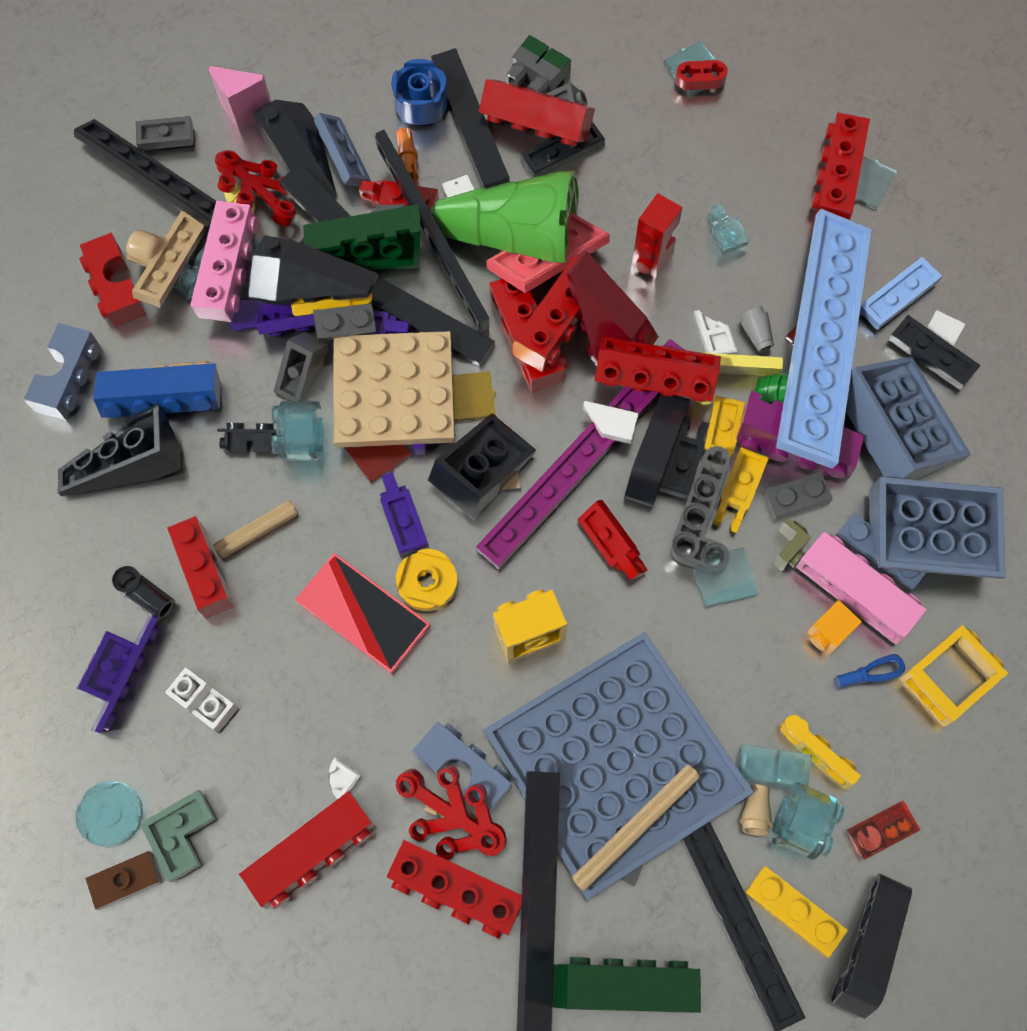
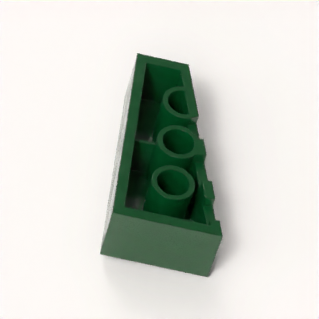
[303,204,421,269]
[552,957,701,1013]

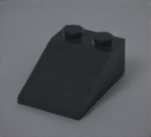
[428,413,536,518]

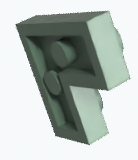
[140,790,216,883]

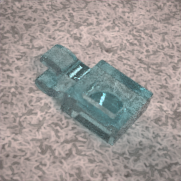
[708,203,749,255]
[172,249,204,301]

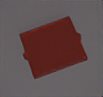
[343,445,411,483]

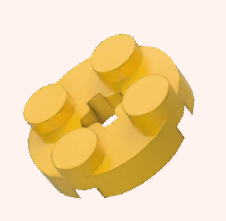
[396,549,458,611]

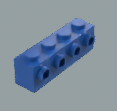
[93,363,221,418]

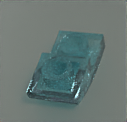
[739,744,812,787]

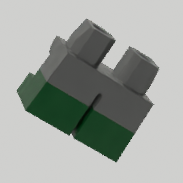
[507,35,571,94]

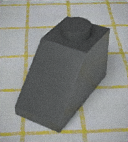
[274,332,329,404]

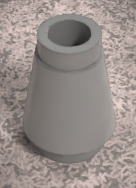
[741,306,774,352]

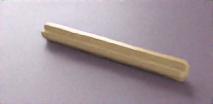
[572,765,699,891]

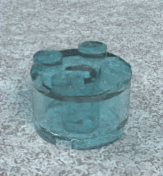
[272,401,324,461]
[772,782,844,860]

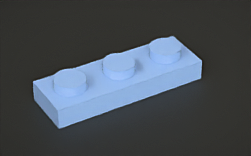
[860,257,942,330]

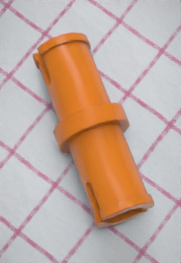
[395,128,419,182]

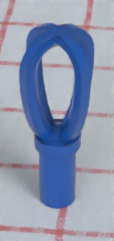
[836,654,905,688]

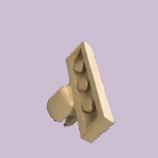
[126,211,208,308]

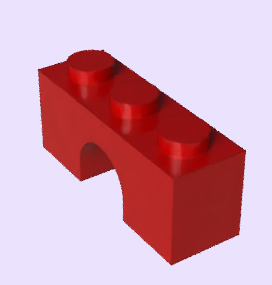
[632,193,683,278]
[79,232,147,327]
[167,516,235,619]

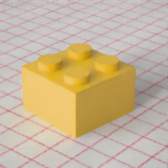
[493,589,567,662]

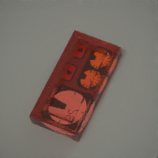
[845,800,921,861]

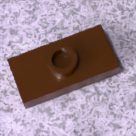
[85,851,161,910]

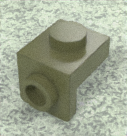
[773,518,811,571]

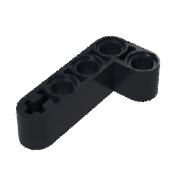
[624,394,691,507]
[831,873,912,1019]

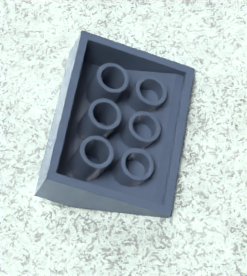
[846,356,971,480]
[869,477,1006,579]

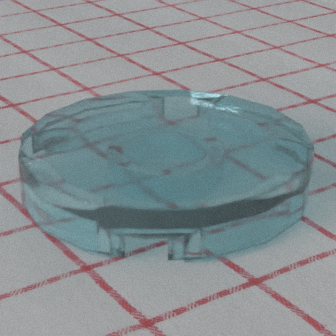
[76,781,143,848]

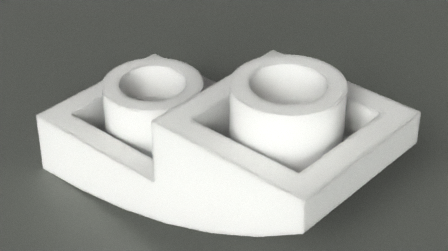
[165,667,238,733]

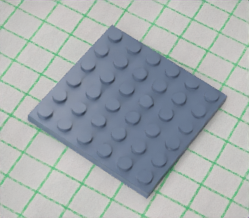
[484,632,754,901]

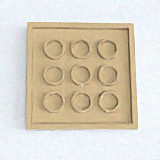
[333,331,455,448]

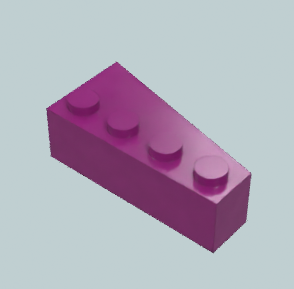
[736,390,864,478]

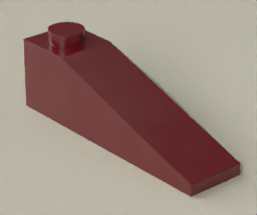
[566,251,659,366]

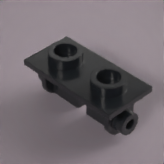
[217,423,283,453]

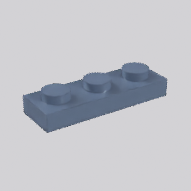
[314,113,371,187]
[836,513,927,593]

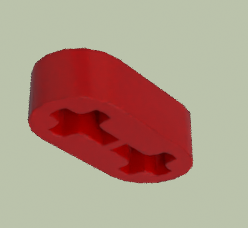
[675,60,728,90]

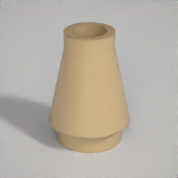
[740,784,773,836]

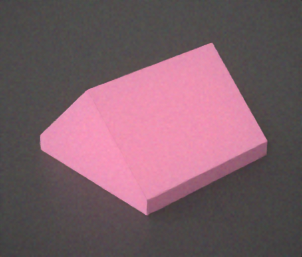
[209,66,272,132]

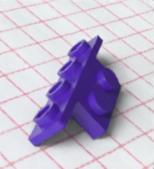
[230,298,315,336]
[76,615,159,734]

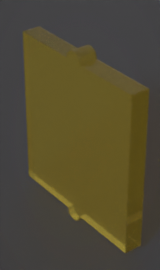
[452,371,496,422]

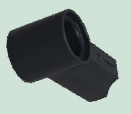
[112,566,175,621]

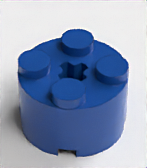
[391,59,448,125]

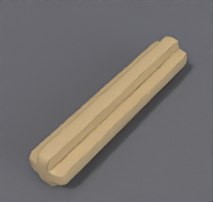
[213,500,298,559]

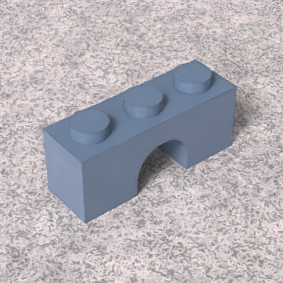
[24,323,99,420]
[412,721,512,815]

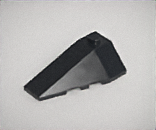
[252,99,337,198]
[57,404,181,496]

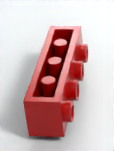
[479,79,595,146]
[811,112,870,221]
[512,254,583,372]
[489,279,568,393]
[595,336,721,402]
[239,791,375,909]
[386,840,522,939]

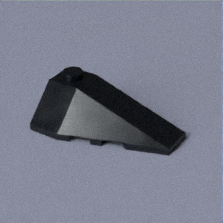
[248,236,378,305]

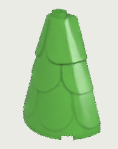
[431,170,579,263]

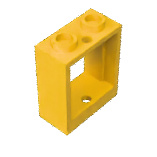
[900,625,1008,727]

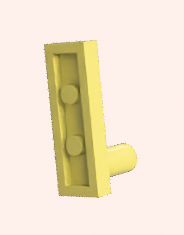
[696,352,783,405]

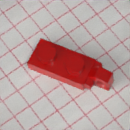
[359,180,439,212]
[578,499,648,580]

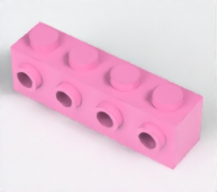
[190,201,259,322]
[796,531,927,645]

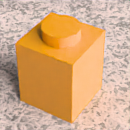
[807,600,862,654]

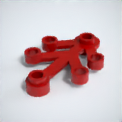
[215,150,296,227]
[396,766,507,859]

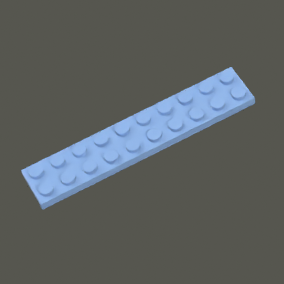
[776,209,872,469]

